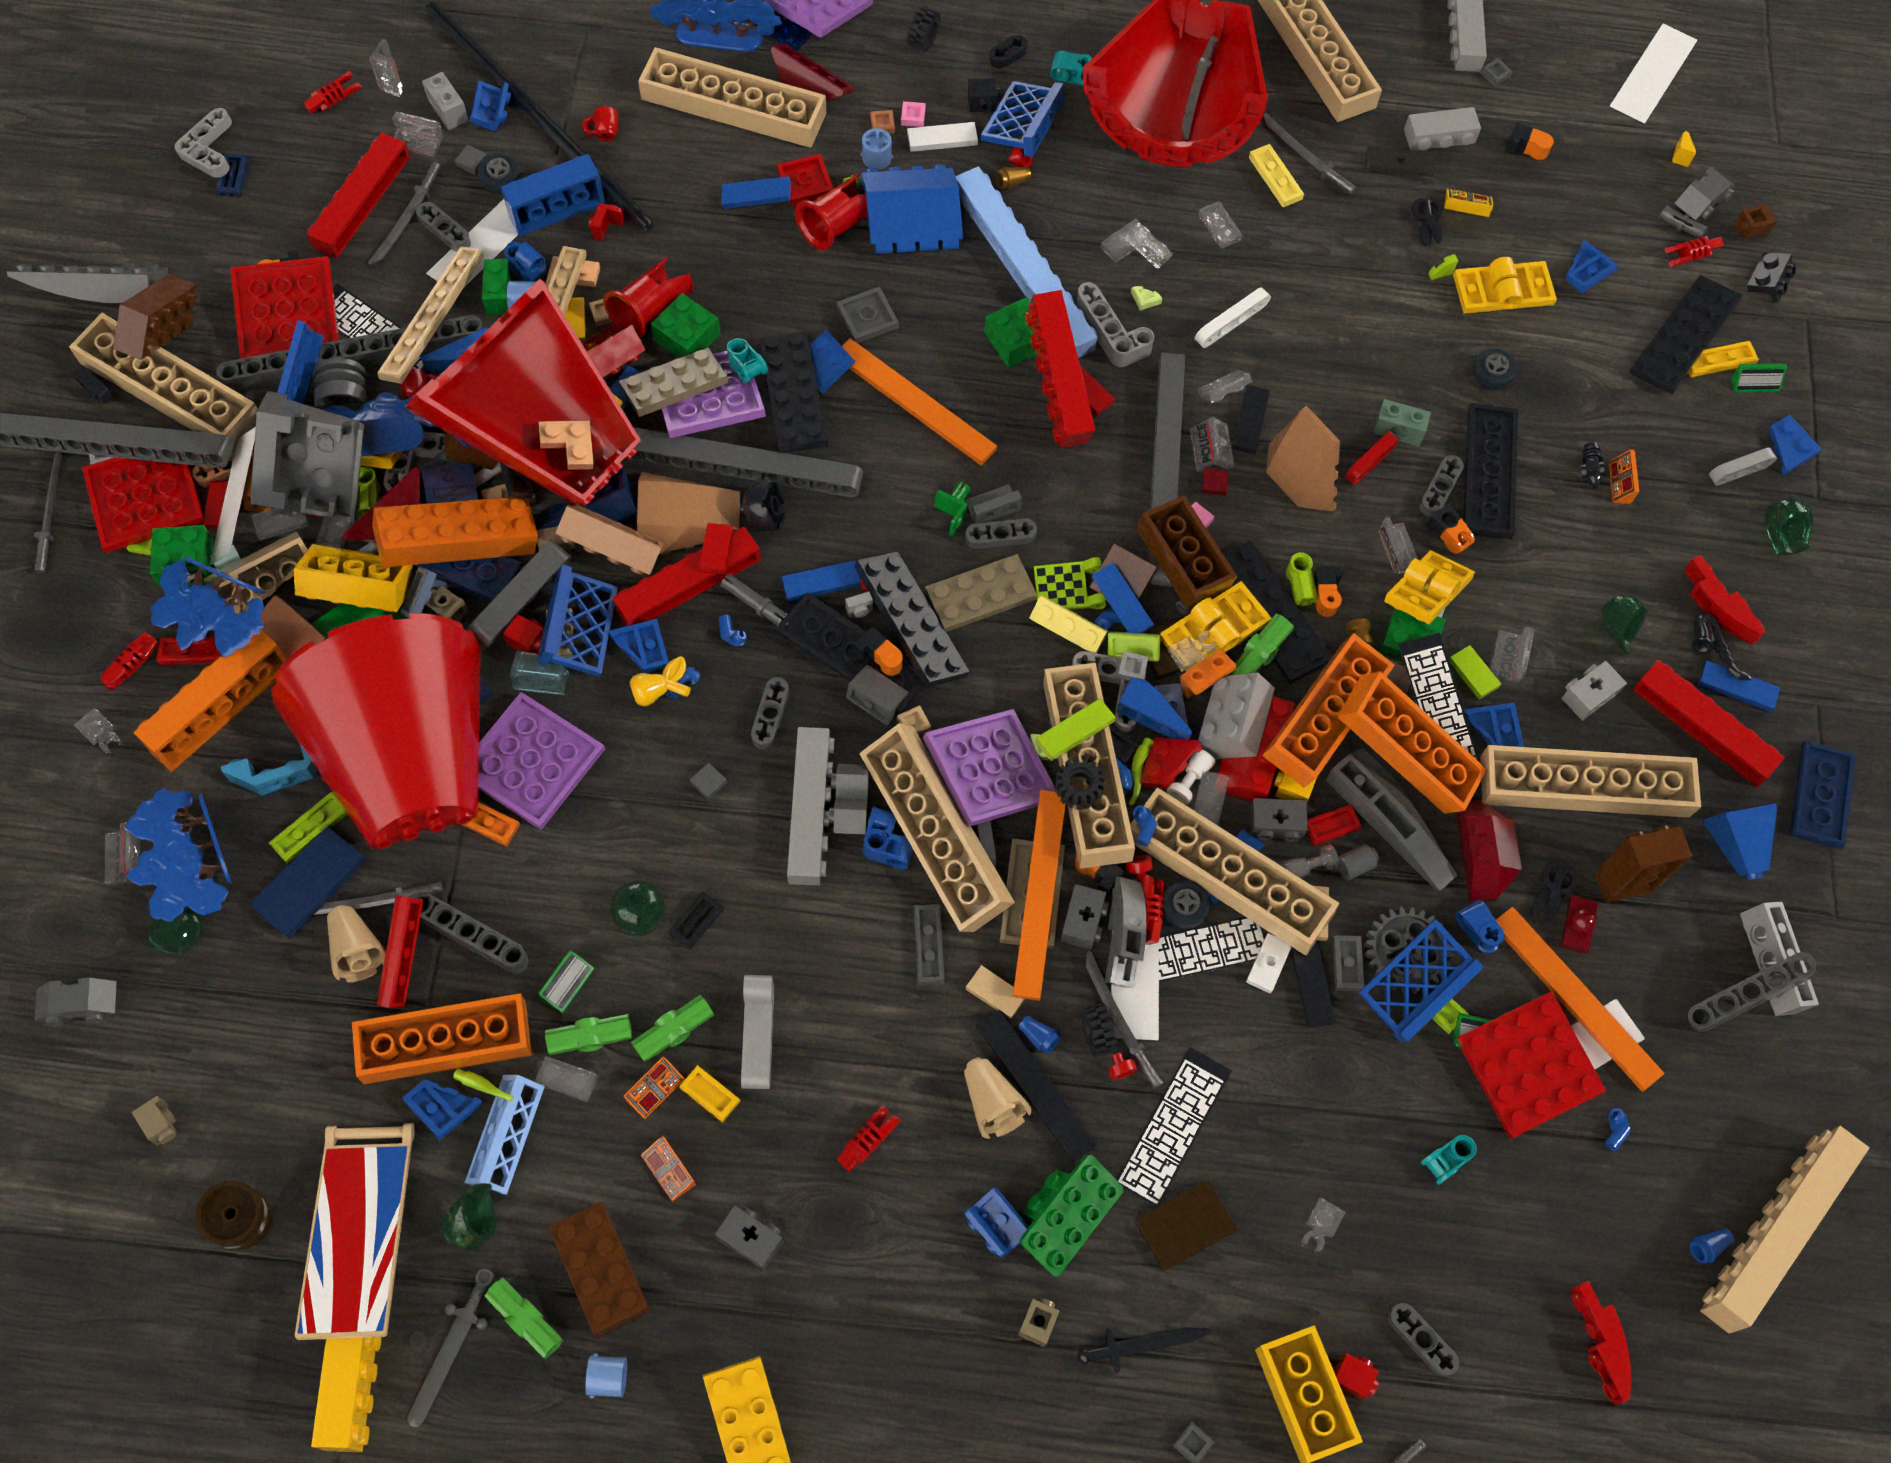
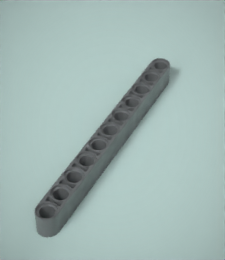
[216,315,483,393]
[1147,352,1185,587]
[0,413,235,468]
[629,427,863,497]

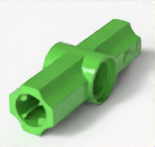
[1229,613,1294,675]
[631,995,714,1063]
[545,1014,632,1055]
[484,1278,564,1359]

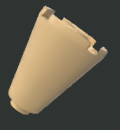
[327,905,386,982]
[964,1058,1031,1139]

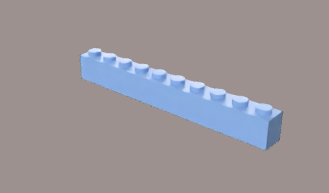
[955,166,1098,358]

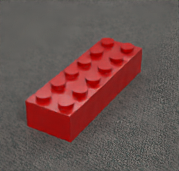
[1025,290,1095,449]

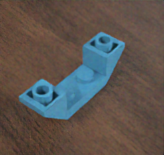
[221,744,318,796]

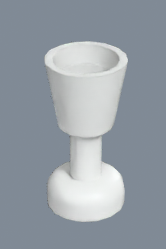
[1167,750,1216,805]

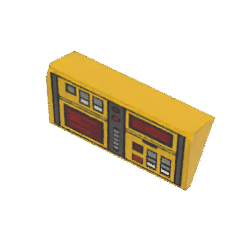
[1444,189,1493,217]

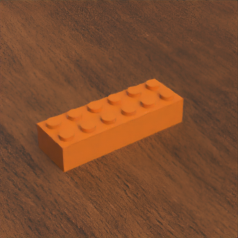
[372,497,538,568]
[133,630,287,772]
[1262,633,1395,788]
[1337,671,1487,814]
[352,993,532,1084]

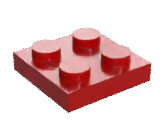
[777,154,833,206]

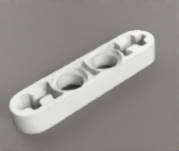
[1195,287,1271,348]

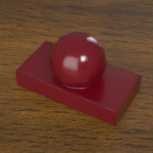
[1560,895,1598,954]

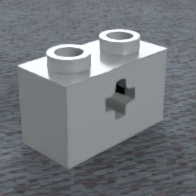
[422,72,469,130]
[1561,661,1627,721]

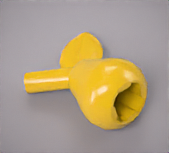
[630,656,691,706]

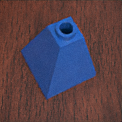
[1703,803,1777,880]

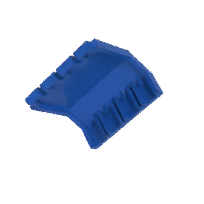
[858,165,963,254]

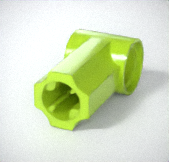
[356,466,381,517]
[1286,552,1318,607]

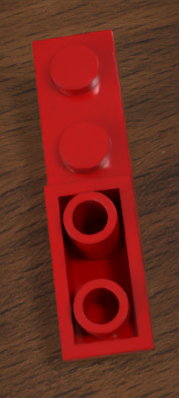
[1684,555,1766,645]
[1570,1281,1631,1405]

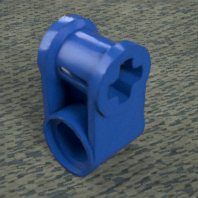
[1455,900,1504,954]

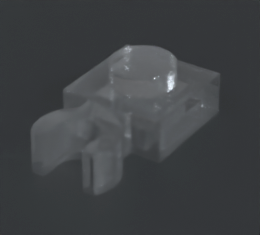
[1168,631,1217,672]
[74,708,122,754]
[1301,1197,1345,1253]

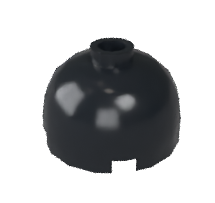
[740,481,785,531]

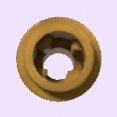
[995,166,1031,191]

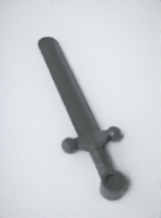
[407,1269,495,1428]

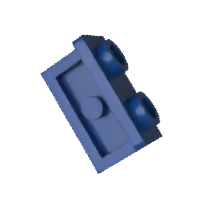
[469,81,511,132]
[964,1187,1029,1257]

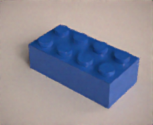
[501,154,605,237]

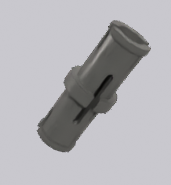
[1659,205,1708,238]

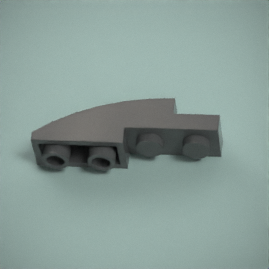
[1105,877,1146,988]

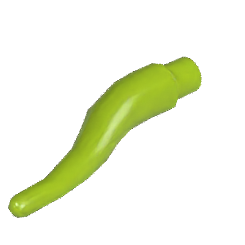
[1129,738,1154,806]
[453,1069,514,1101]

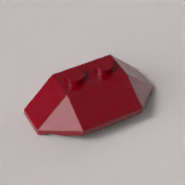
[771,44,855,102]
[340,467,420,543]
[1456,800,1522,902]

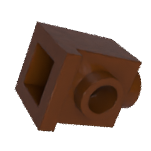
[1735,204,1778,239]

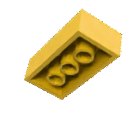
[294,544,413,612]
[1255,1325,1363,1463]
[311,1337,381,1452]

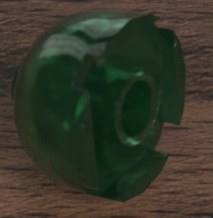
[610,881,665,936]

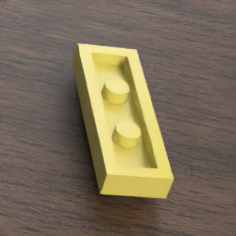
[1249,144,1304,207]
[1029,595,1108,653]

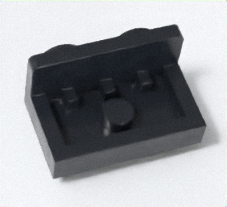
[1747,252,1796,303]

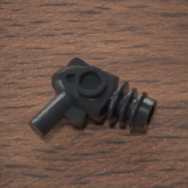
[1581,442,1606,489]

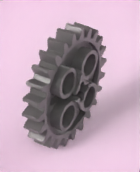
[1364,907,1453,994]

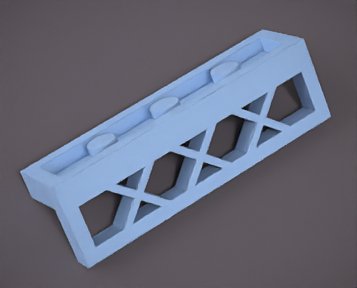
[464,1075,545,1195]

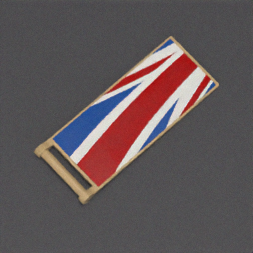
[295,1123,415,1340]

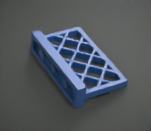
[981,81,1064,157]
[277,320,324,405]
[537,564,618,677]
[1358,919,1484,1042]

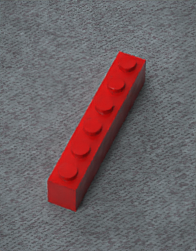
[307,132,410,259]
[613,526,761,626]
[1632,660,1785,788]

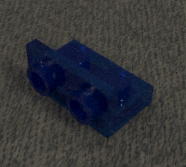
[770,10,812,51]

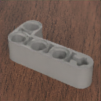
[1076,282,1154,367]
[741,975,774,1089]

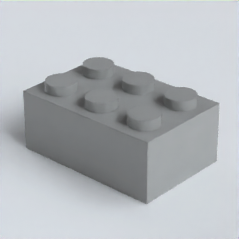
[1198,673,1275,759]

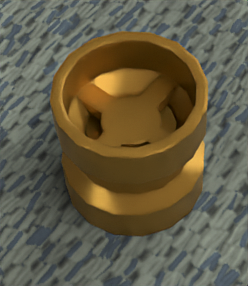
[1345,619,1374,648]

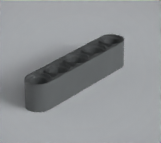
[467,539,571,647]
[411,891,529,974]
[1688,952,1816,1032]

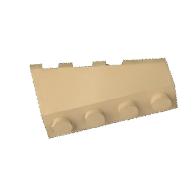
[203,532,307,614]

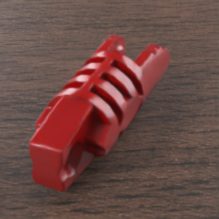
[304,71,362,114]
[1665,236,1724,268]
[100,632,159,690]
[1141,874,1164,945]
[837,1105,901,1172]

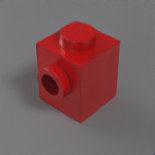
[503,614,544,659]
[1334,1353,1379,1401]

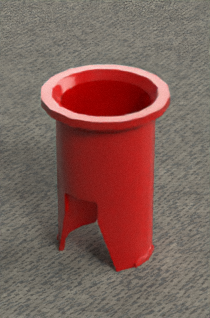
[795,173,868,251]
[603,257,694,338]

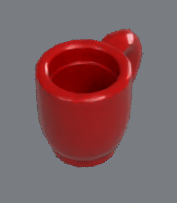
[581,106,619,142]
[400,368,438,400]

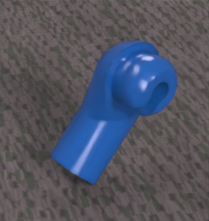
[1094,610,1121,631]
[718,615,747,647]
[666,667,700,699]
[1116,758,1133,794]
[1133,805,1157,846]
[1604,1108,1630,1152]

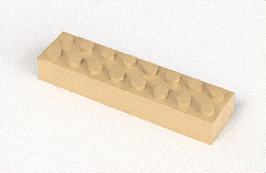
[1258,0,1382,122]
[638,47,826,148]
[69,313,258,449]
[1043,663,1135,869]
[859,723,1015,932]
[1480,745,1701,818]
[1130,787,1339,956]
[1700,1126,1870,1333]

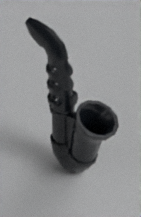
[1691,611,1752,681]

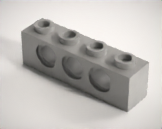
[1740,902,1819,1016]

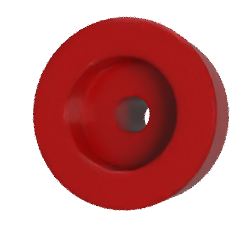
[1008,147,1032,167]
[1125,854,1153,881]
[1108,1052,1138,1081]

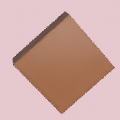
[870,110,895,134]

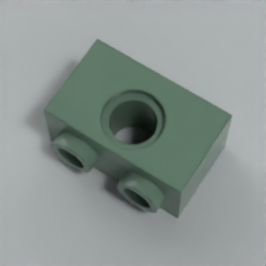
[1373,399,1431,447]

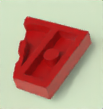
[1140,737,1203,789]

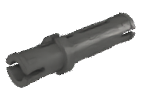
[721,573,788,626]

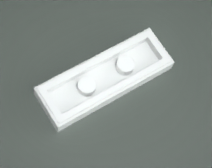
[907,122,978,152]

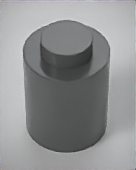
[1335,844,1379,881]

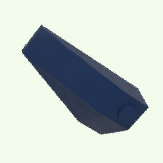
[535,467,638,530]

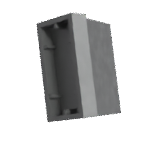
[250,391,364,521]

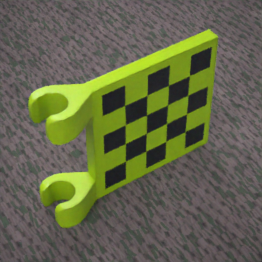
[1034,557,1106,610]

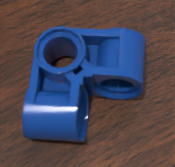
[504,241,548,282]
[862,806,914,870]

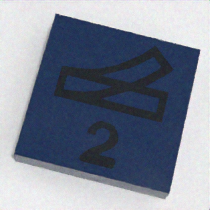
[421,463,478,504]

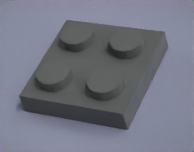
[836,286,899,343]

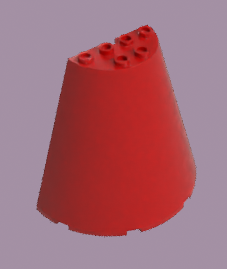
[1083,0,1268,167]
[405,279,641,506]
[271,613,481,849]

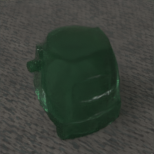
[1765,498,1813,555]
[1601,595,1647,655]
[146,907,204,955]
[440,1183,496,1251]

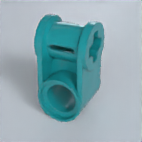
[1050,51,1092,85]
[727,338,768,384]
[1420,1135,1477,1185]

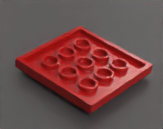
[230,256,339,359]
[82,458,205,553]
[1457,991,1606,1139]

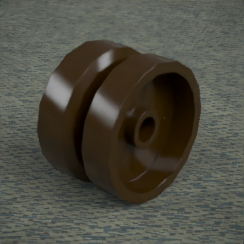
[196,1180,271,1251]

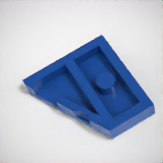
[1565,240,1618,294]
[809,330,856,394]
[1768,414,1822,475]
[609,619,669,673]
[1464,703,1524,747]
[402,1079,482,1141]

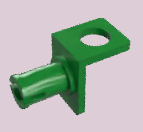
[934,482,970,537]

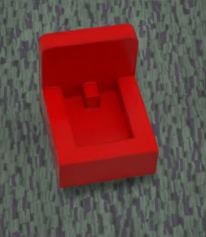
[589,203,624,241]

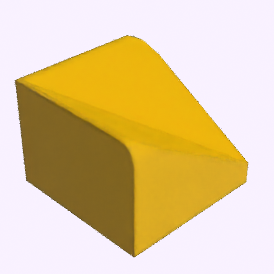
[1672,131,1696,167]

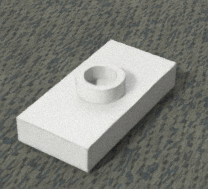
[1246,933,1292,994]

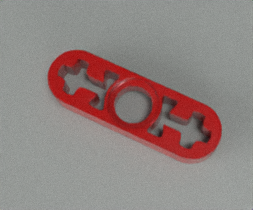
[1345,431,1400,486]

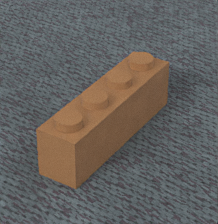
[555,502,664,575]

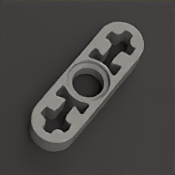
[1709,448,1777,486]

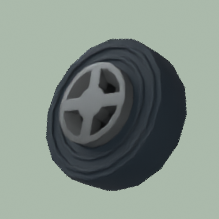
[478,153,521,193]
[1473,348,1517,390]
[1161,880,1210,929]

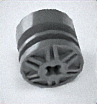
[313,358,367,412]

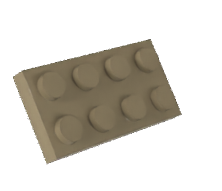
[619,348,728,417]
[925,554,1037,632]
[1000,839,1065,950]

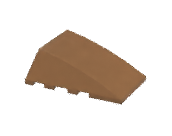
[1266,406,1340,511]
[637,472,740,556]

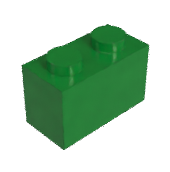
[482,259,513,316]

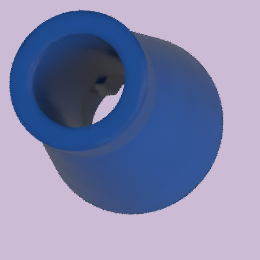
[1019,1016,1060,1054]
[1690,1228,1734,1263]

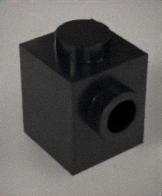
[967,78,1001,112]

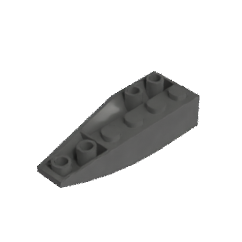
[7,262,168,303]
[1326,748,1458,893]

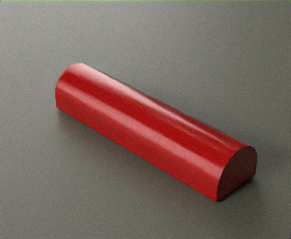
[377,896,423,1008]

